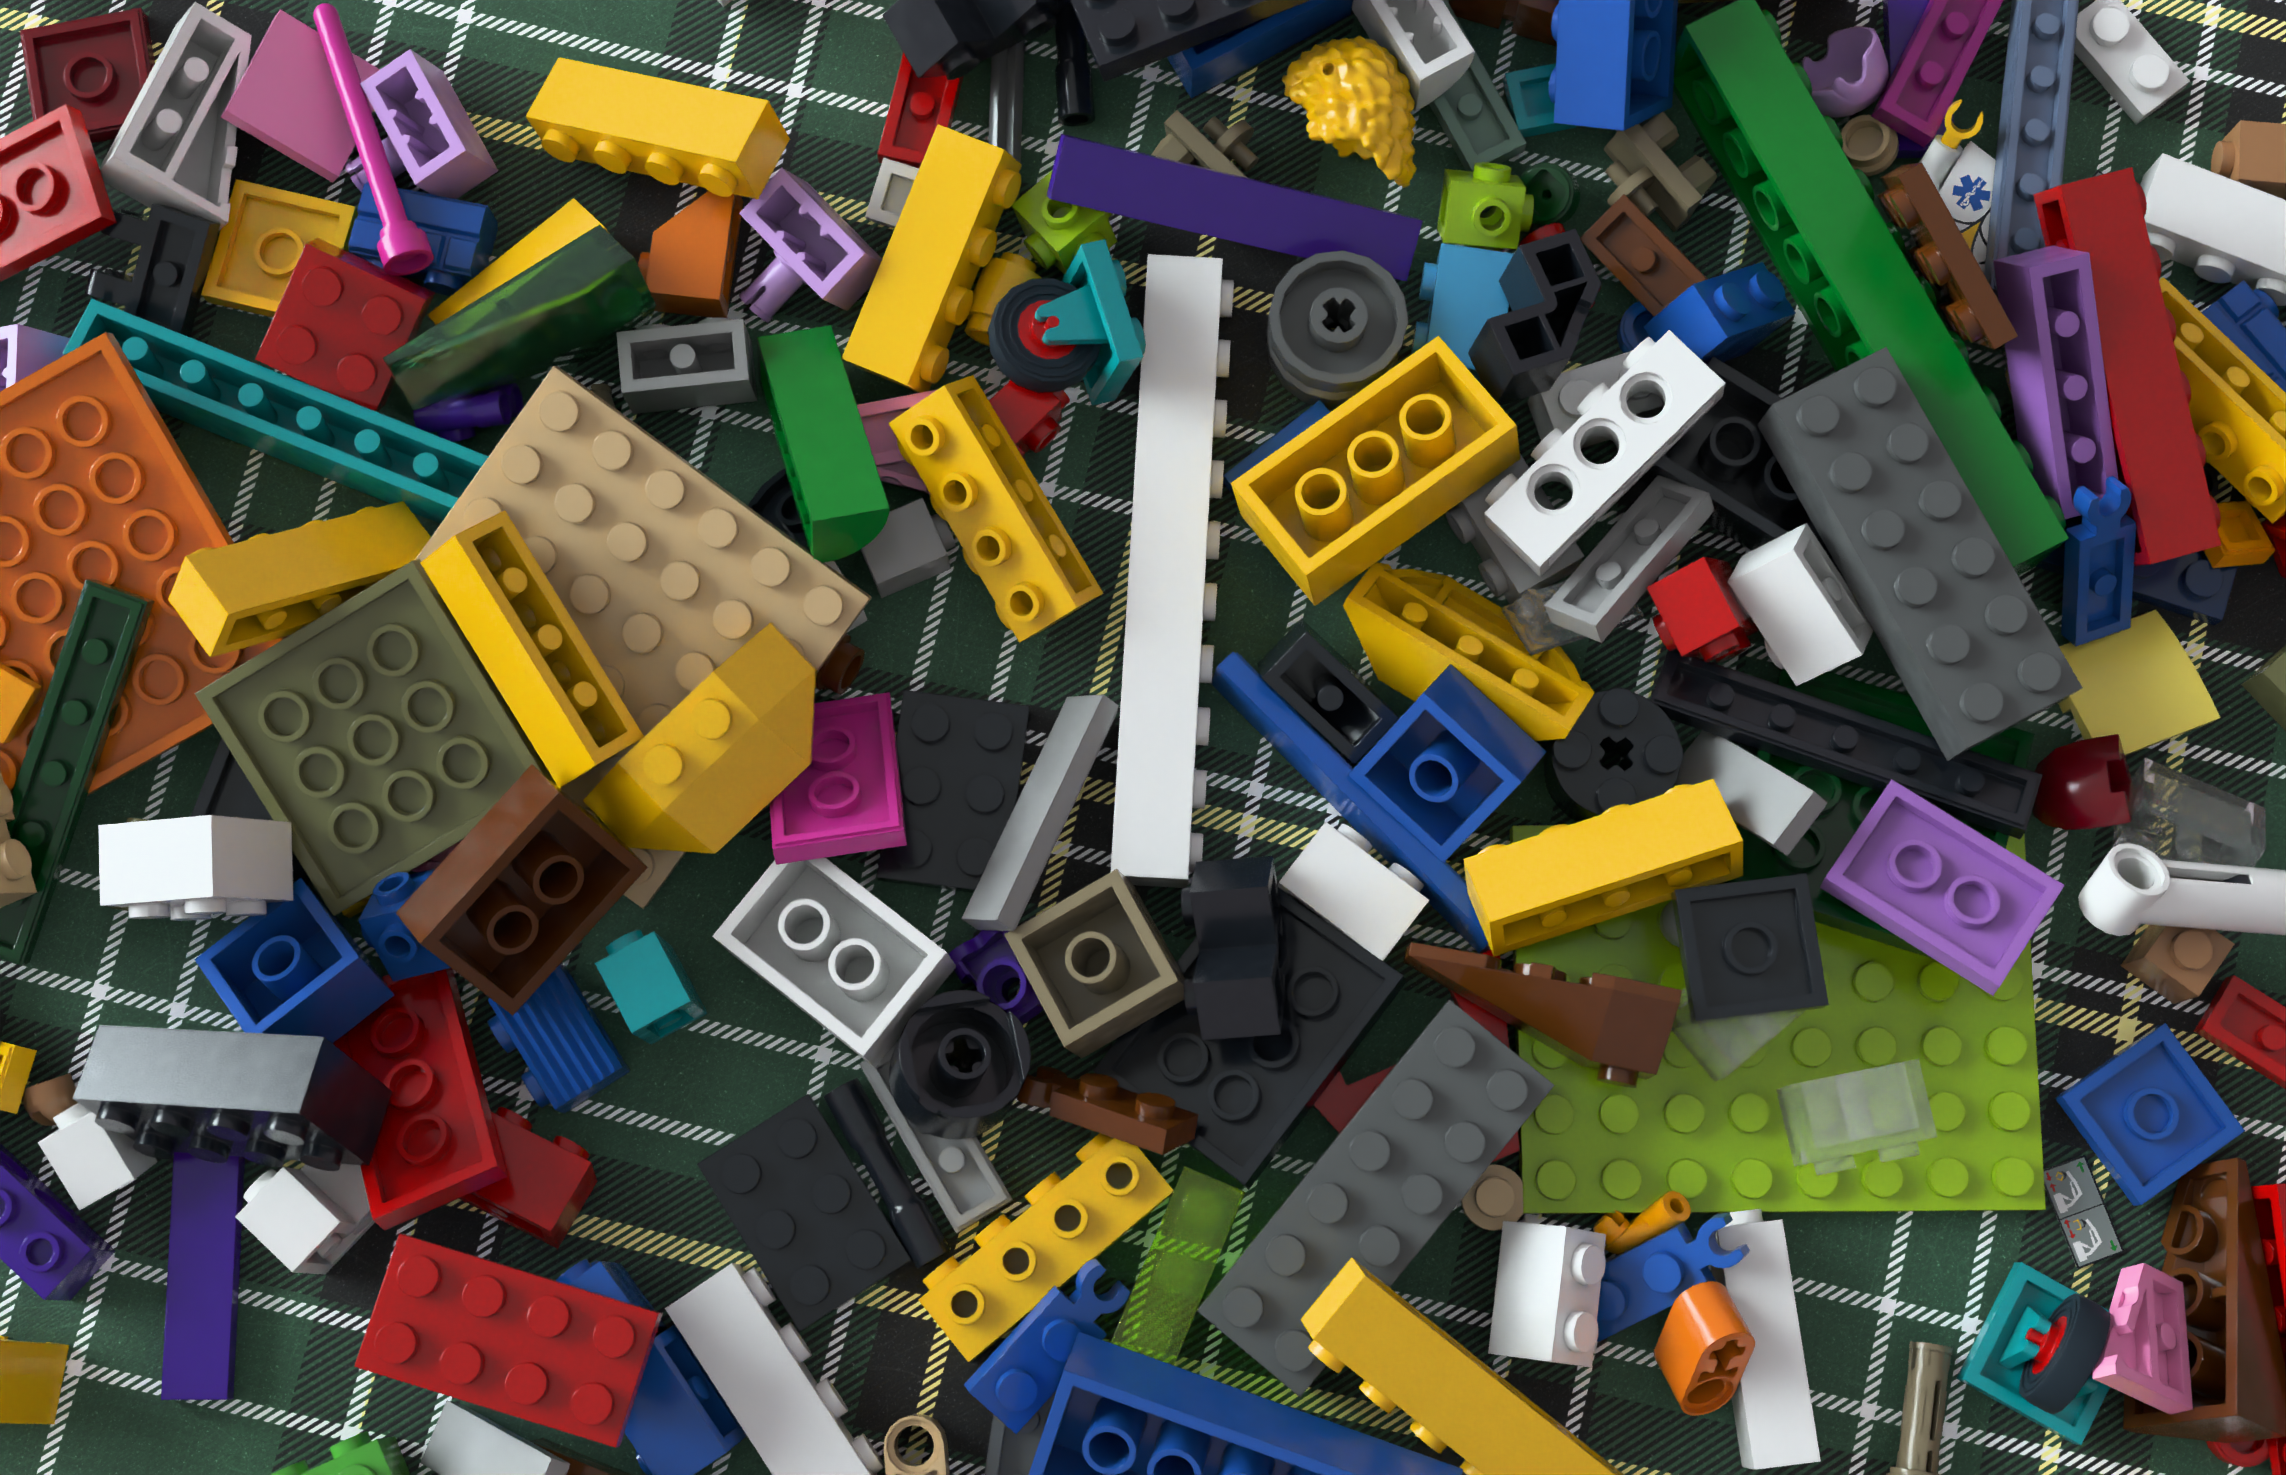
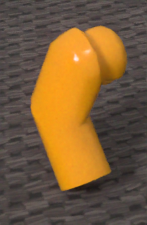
[1593,1191,1691,1255]

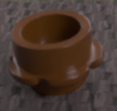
[816,634,865,695]

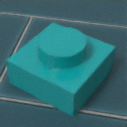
[1503,63,1576,138]

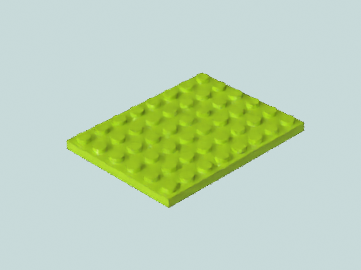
[1510,825,2046,1214]

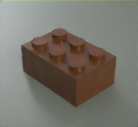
[396,765,648,1015]

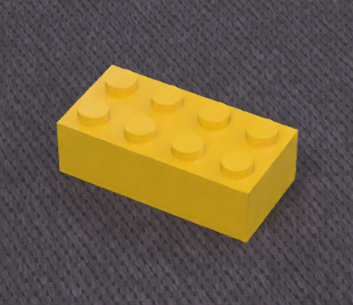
[1231,335,1521,606]

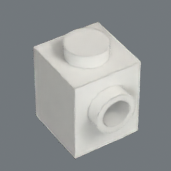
[38,1103,157,1210]

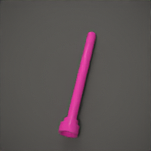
[313,3,434,276]

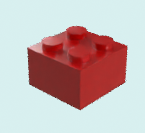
[255,238,435,412]

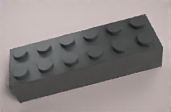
[1757,347,2083,761]
[1197,1000,1554,1397]

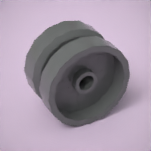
[1265,250,1408,409]

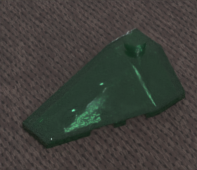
[383,224,656,410]

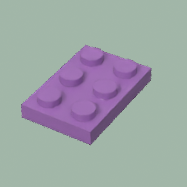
[1820,779,2065,996]

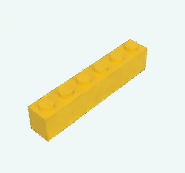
[1300,1257,1624,1475]

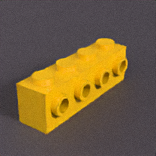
[525,57,790,199]
[842,124,1022,393]
[2159,277,2286,524]
[888,375,1104,643]
[168,501,431,658]
[420,510,644,788]
[1463,779,1743,957]
[918,1133,1174,1362]

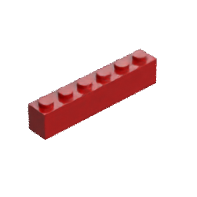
[2033,167,2221,566]

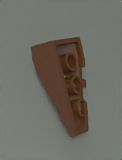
[1403,942,1682,1088]
[2123,1157,2286,1443]

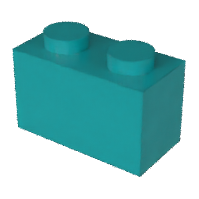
[595,930,708,1044]

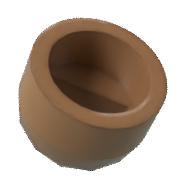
[22,1073,78,1126]

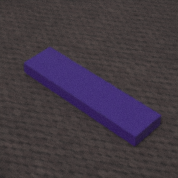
[161,1152,245,1400]

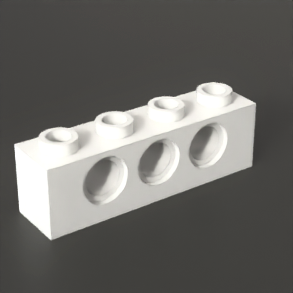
[1484,330,1726,577]

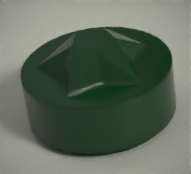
[1520,162,1580,226]

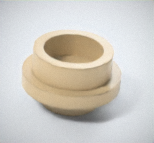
[1840,115,1899,176]
[1461,1165,1523,1231]

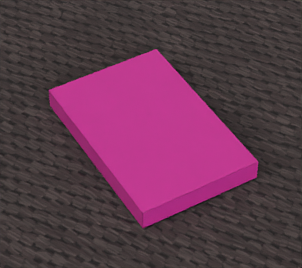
[770,692,907,865]

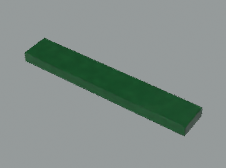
[0,579,154,966]

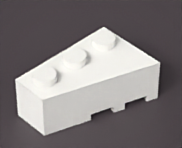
[100,2,252,232]

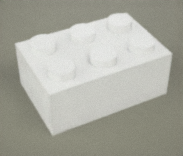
[712,858,956,1068]

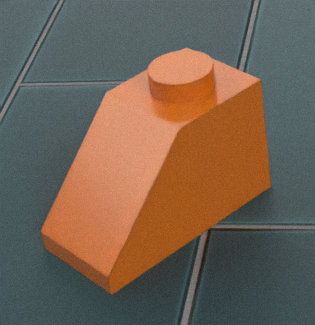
[637,191,743,318]

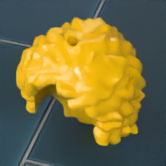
[1282,36,1417,188]

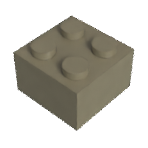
[1004,869,1185,1058]

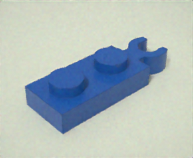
[2061,476,2136,647]
[1597,1213,1750,1342]
[964,1258,1130,1434]

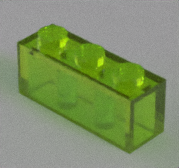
[1111,1166,1245,1365]

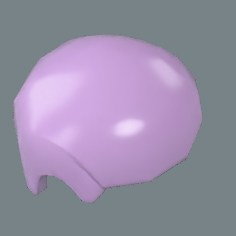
[1801,26,1889,118]

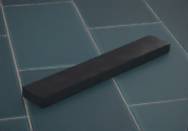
[1651,650,2042,839]

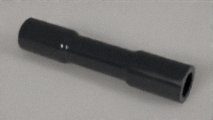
[1054,3,1095,126]
[824,1078,952,1269]

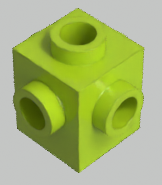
[1437,162,1534,251]
[1012,171,1117,275]

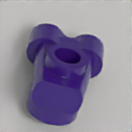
[413,372,524,442]
[948,930,1044,1026]

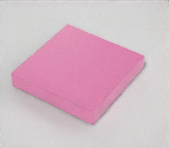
[221,9,380,183]

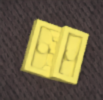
[2058,609,2221,756]

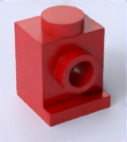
[989,380,1070,462]

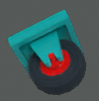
[988,239,1146,406]
[1956,1262,2110,1445]

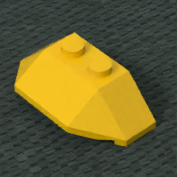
[1343,562,1595,741]
[583,622,817,854]

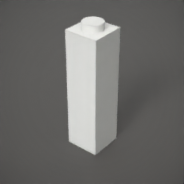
[1711,1209,1821,1470]

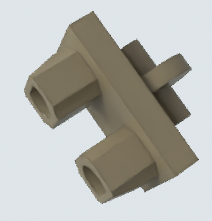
[1151,110,1259,178]
[1604,112,1717,232]

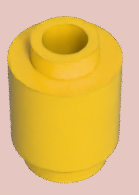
[965,252,1042,347]

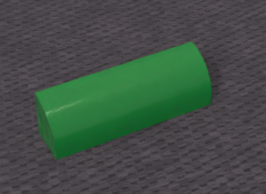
[757,325,890,563]

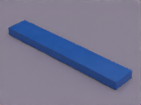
[1211,651,1488,953]

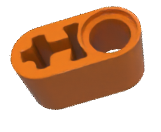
[1654,1281,1755,1416]

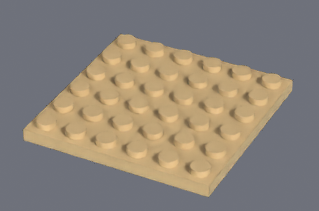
[415,366,872,909]

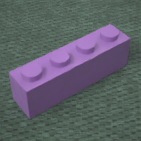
[1993,245,2118,519]

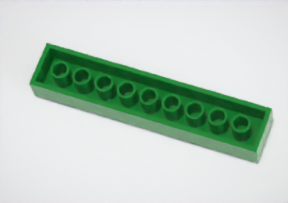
[1673,0,2069,576]

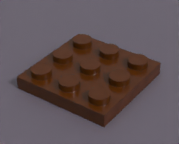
[1877,163,2018,349]

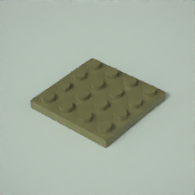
[194,559,556,916]

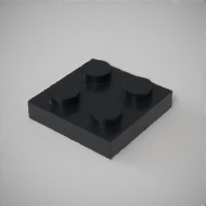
[1671,873,1829,1025]

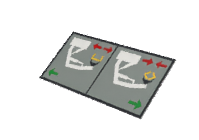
[2044,1155,2124,1269]

